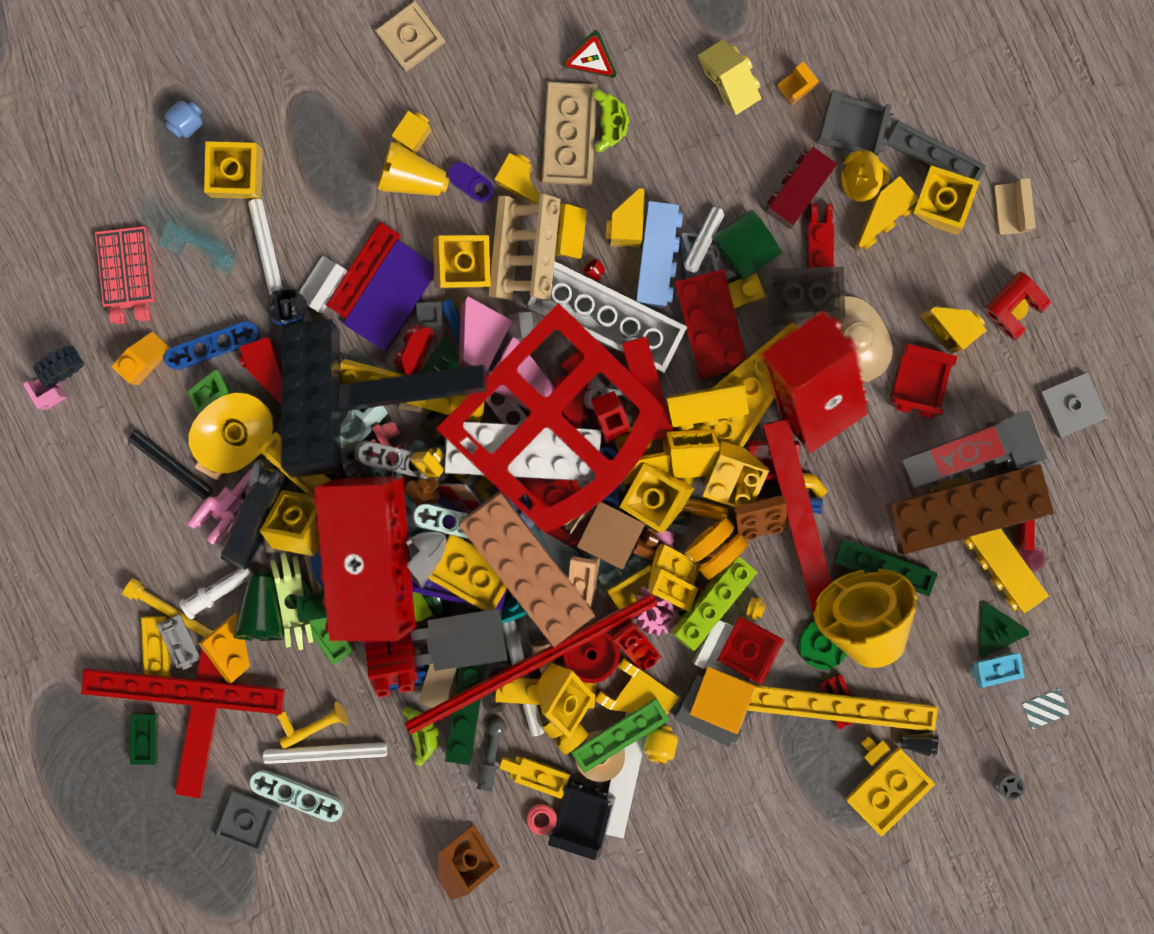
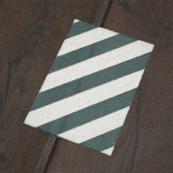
[1022,689,1069,729]

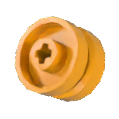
[684,517,749,580]

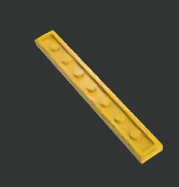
[747,685,938,732]

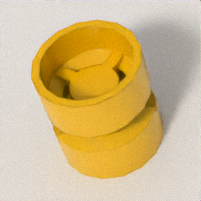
[542,720,589,755]

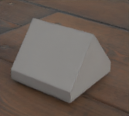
[507,312,534,340]

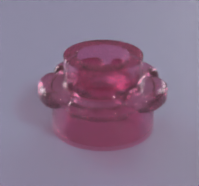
[1022,547,1046,572]

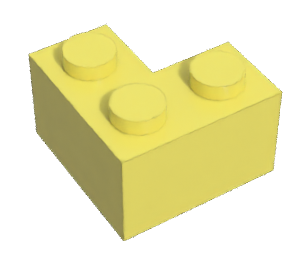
[697,39,761,115]

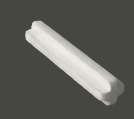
[684,207,724,273]

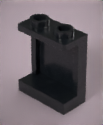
[548,781,616,860]

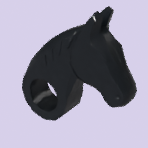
[221,460,289,570]

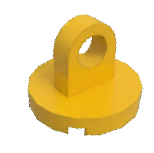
[841,150,891,202]

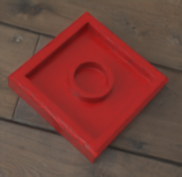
[717,616,785,685]

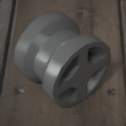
[994,771,1025,800]

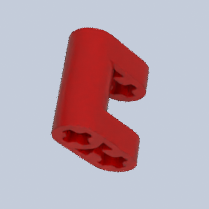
[984,271,1051,341]

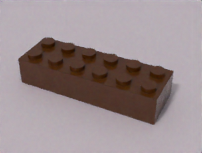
[885,464,1054,555]

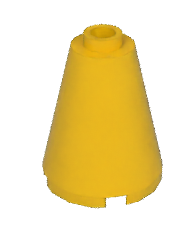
[377,142,449,196]

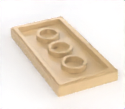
[542,82,597,186]

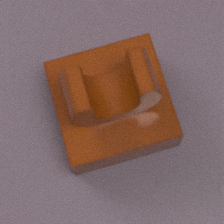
[404,477,440,506]
[633,528,659,561]

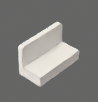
[299,256,347,314]

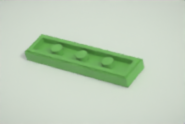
[283,571,355,666]
[571,698,670,773]

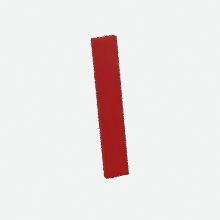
[175,649,224,799]

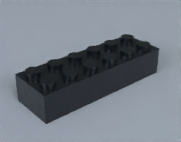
[281,319,341,478]

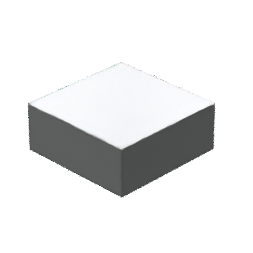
[416,302,443,328]

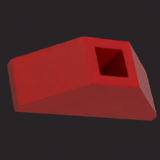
[609,619,662,671]

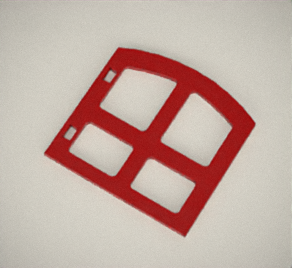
[437,303,665,533]

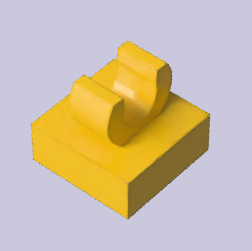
[410,448,445,477]
[862,736,890,766]

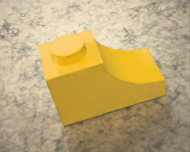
[495,153,541,205]

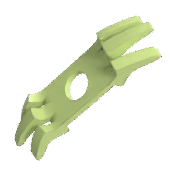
[270,553,313,650]

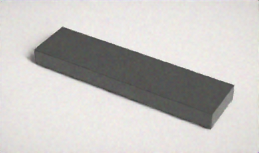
[886,120,986,181]

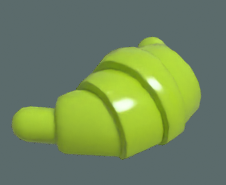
[592,89,630,153]
[402,706,439,766]

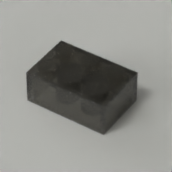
[765,267,846,326]

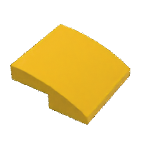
[649,544,700,612]

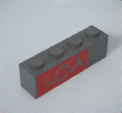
[903,421,1015,489]

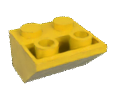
[703,441,769,507]

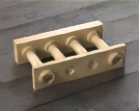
[488,194,560,301]

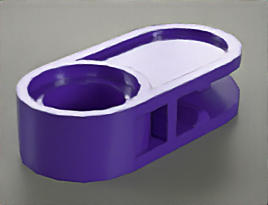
[449,162,494,203]

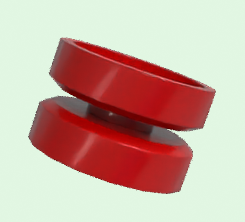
[564,629,621,684]

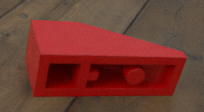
[239,337,282,405]

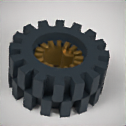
[33,345,85,387]

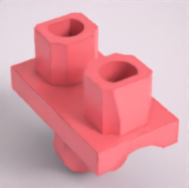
[367,421,411,465]

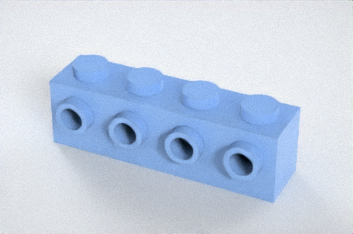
[636,201,683,308]

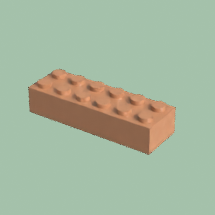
[459,490,595,647]

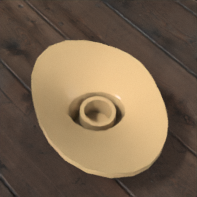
[818,296,892,382]

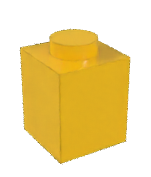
[392,111,432,154]

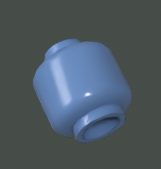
[164,100,203,138]

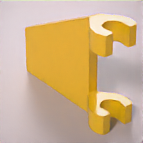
[595,657,679,715]

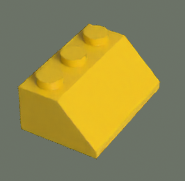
[667,383,749,431]

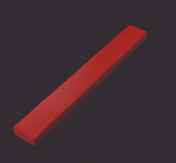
[762,417,831,615]
[81,668,286,715]

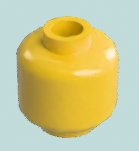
[643,725,678,764]

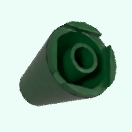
[233,572,284,641]

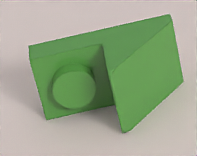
[187,370,232,414]

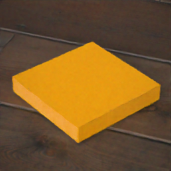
[690,667,756,734]

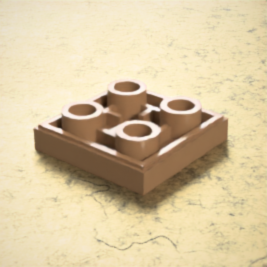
[577,502,645,570]

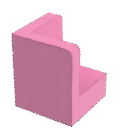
[23,379,68,410]

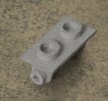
[157,614,200,670]

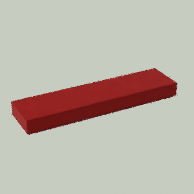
[326,222,402,319]
[622,336,675,441]

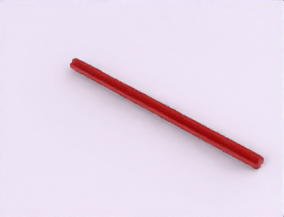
[405,593,657,734]

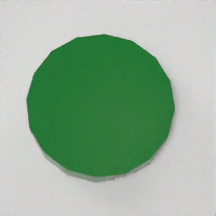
[798,621,847,670]

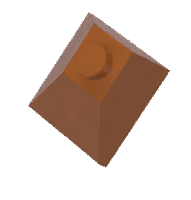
[438,824,500,900]

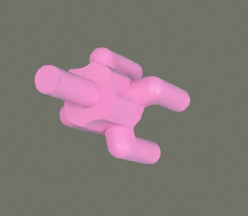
[187,468,252,545]

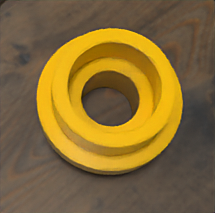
[746,597,766,622]

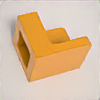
[777,61,819,106]

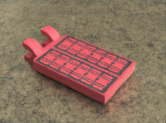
[95,226,156,325]

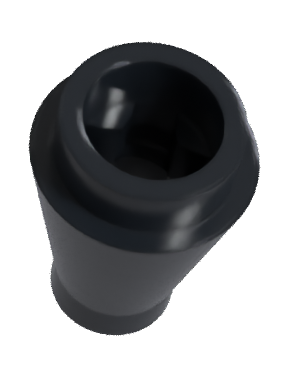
[901,731,939,757]

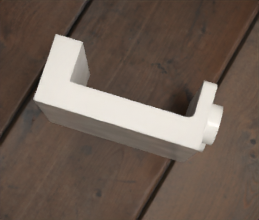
[693,619,757,685]

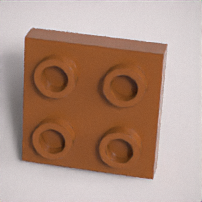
[734,491,787,540]

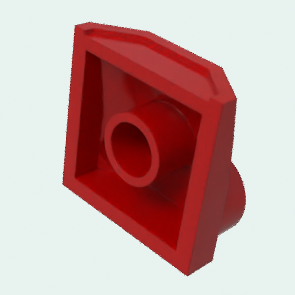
[394,324,436,375]

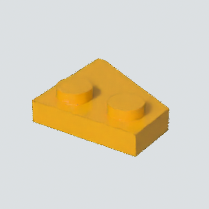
[198,613,250,683]

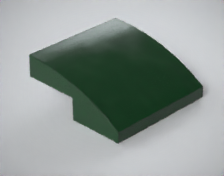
[712,209,782,281]

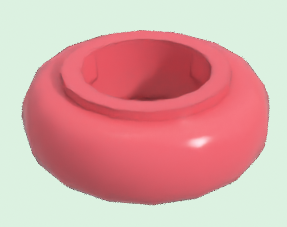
[526,804,557,835]

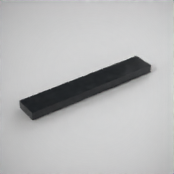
[338,364,487,412]

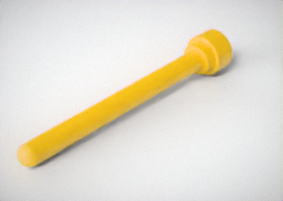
[122,578,213,638]

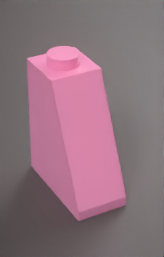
[459,297,512,370]
[494,337,555,411]

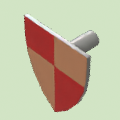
[437,474,484,514]

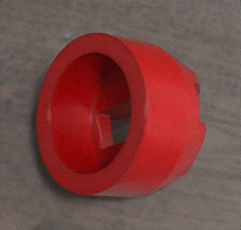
[583,258,605,281]

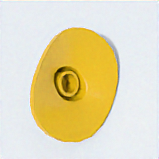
[189,393,274,473]

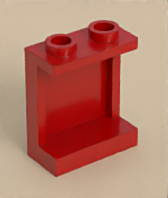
[889,344,957,419]

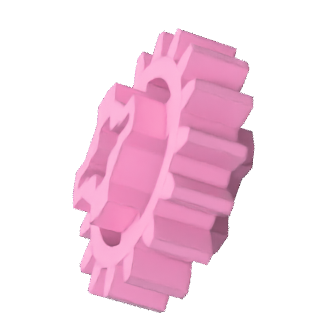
[634,581,684,636]

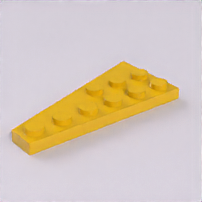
[673,322,799,448]

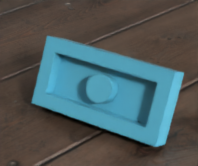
[970,652,1025,688]

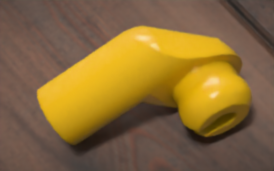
[803,473,828,498]

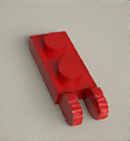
[807,203,834,274]

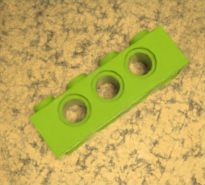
[669,556,758,651]

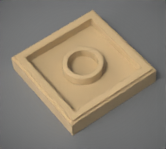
[375,1,446,72]

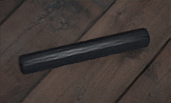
[128,430,213,500]

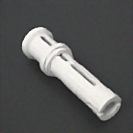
[179,567,254,620]

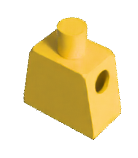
[667,429,719,484]

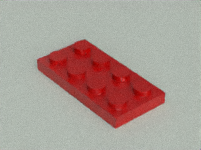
[674,268,746,379]

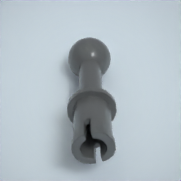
[476,717,507,792]

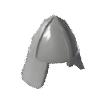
[405,531,446,588]

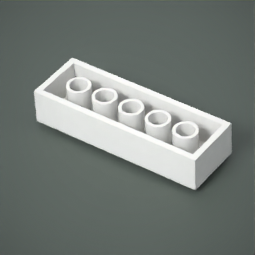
[528,261,687,374]
[443,422,601,481]

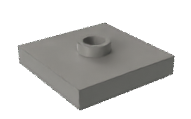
[1039,372,1107,438]

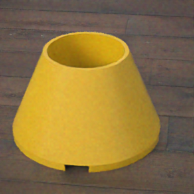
[814,569,917,668]

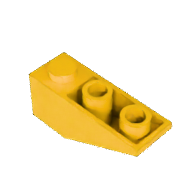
[854,176,919,251]

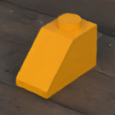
[111,332,171,385]

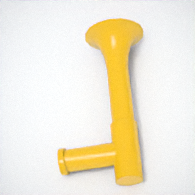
[276,702,349,749]

